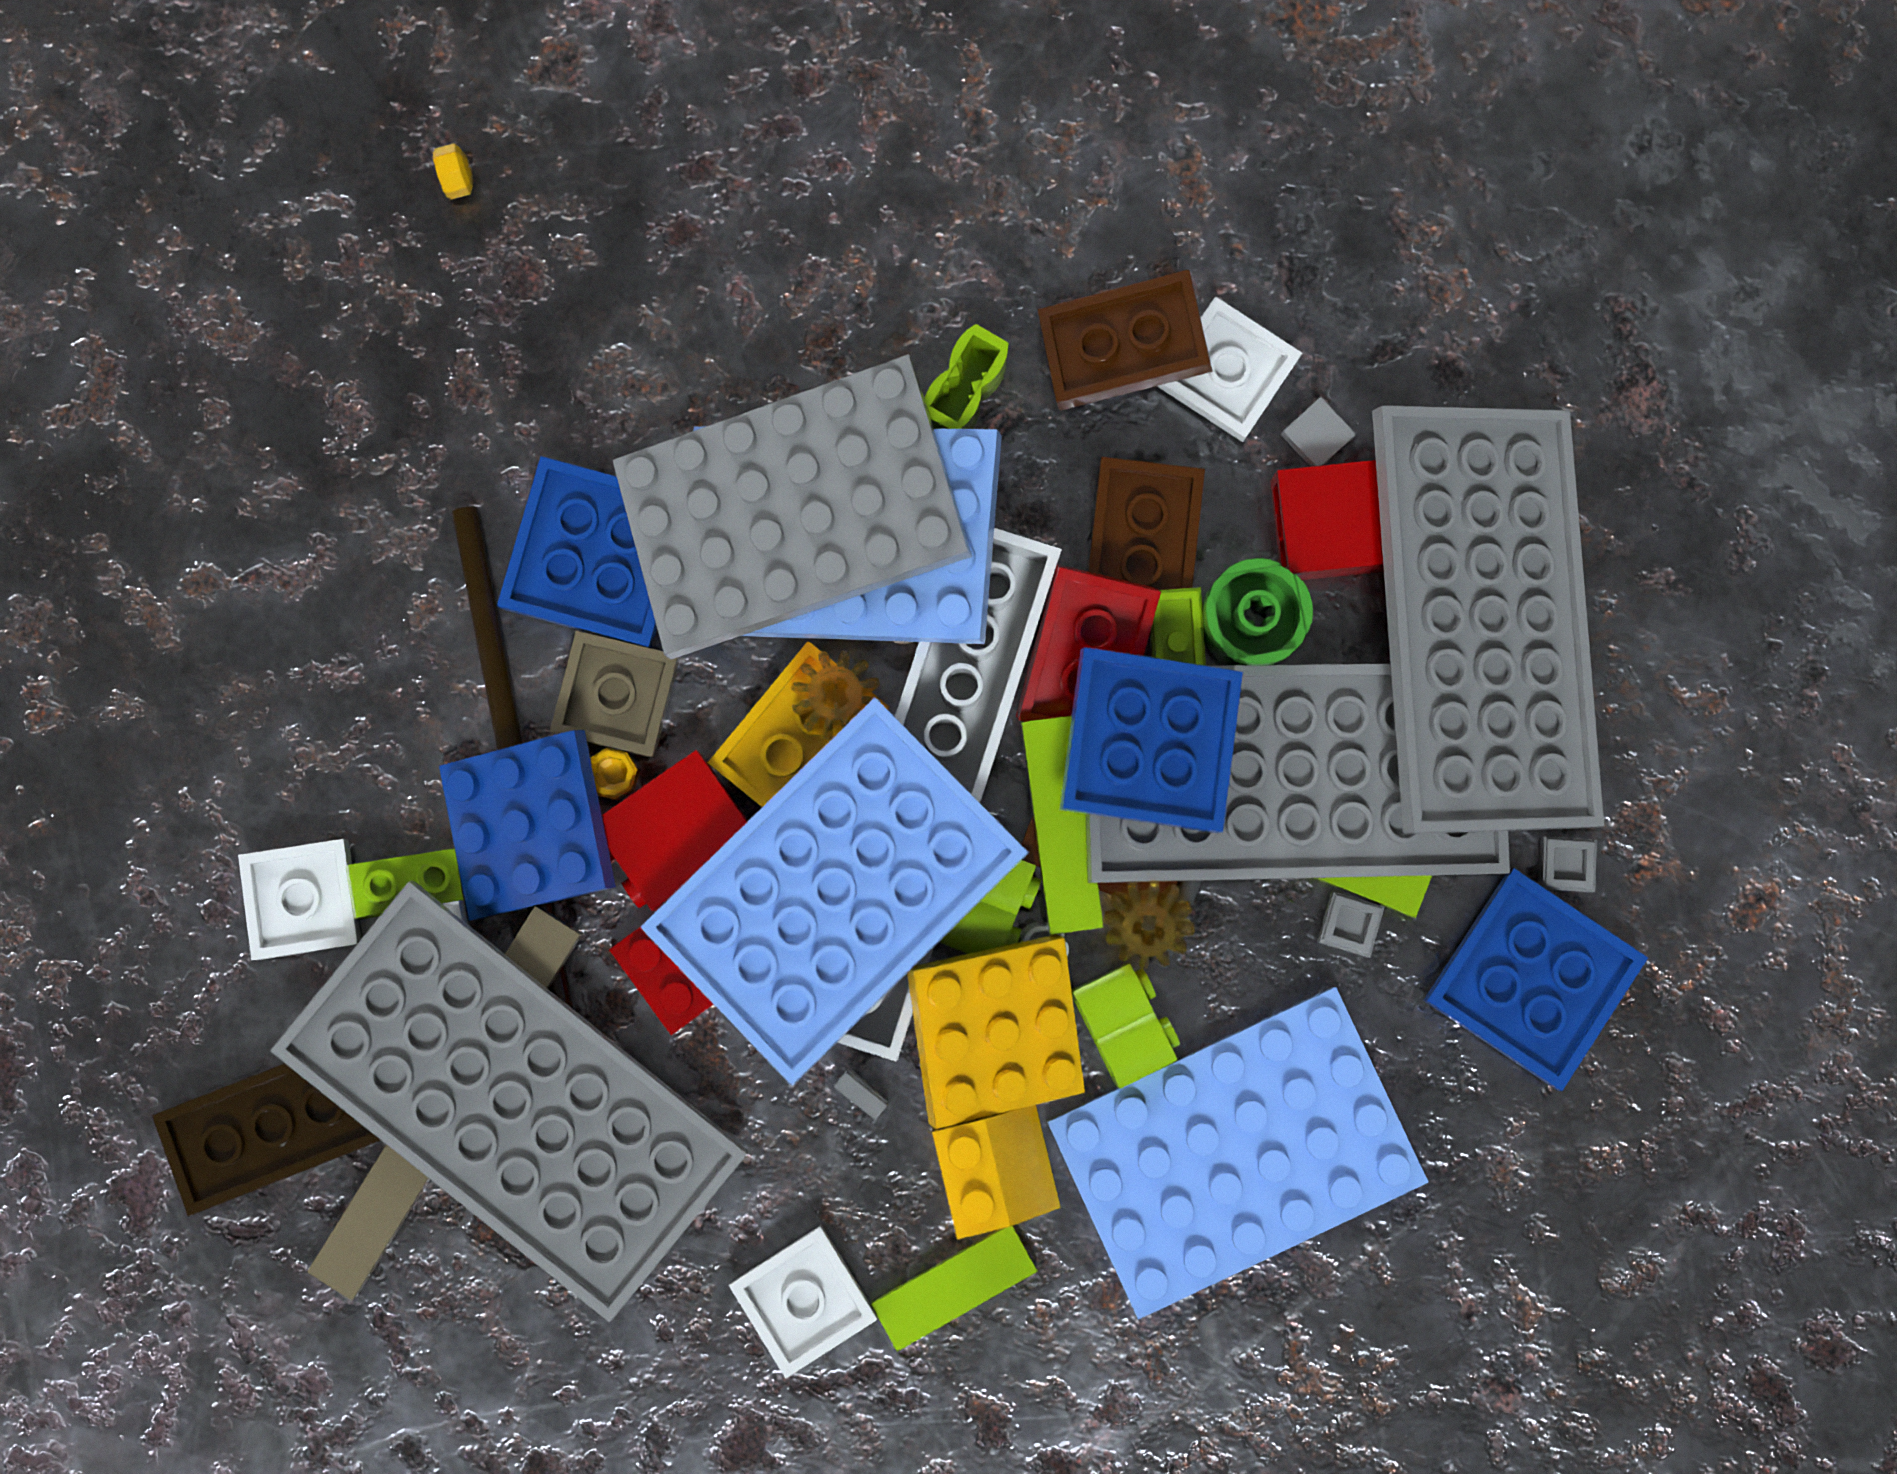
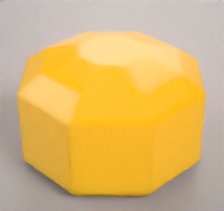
[433,143,473,200]
[590,747,640,801]

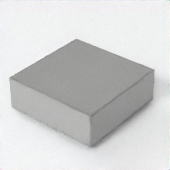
[1281,397,1356,467]
[1538,836,1597,893]
[1317,892,1385,958]
[833,1069,889,1121]

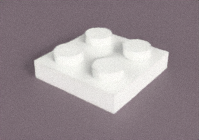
[1157,296,1302,442]
[238,839,362,960]
[729,1225,878,1378]

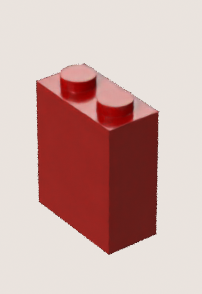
[1270,460,1384,580]
[602,750,748,912]

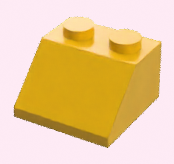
[932,1105,1061,1239]

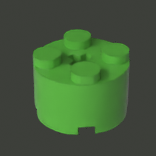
[1202,558,1313,666]

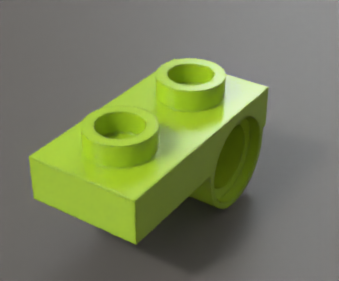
[345,848,463,920]

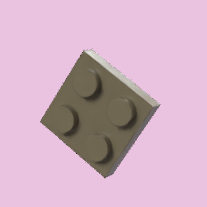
[550,630,680,759]

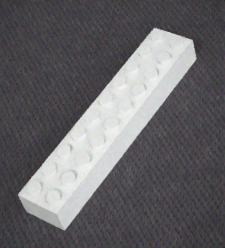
[838,528,1062,1062]

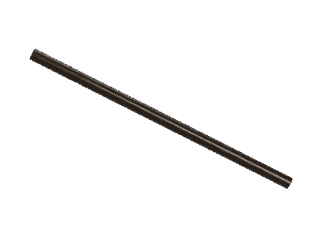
[452,506,574,1010]

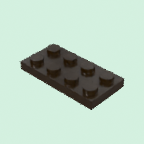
[152,1063,382,1217]

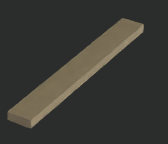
[307,906,583,1301]

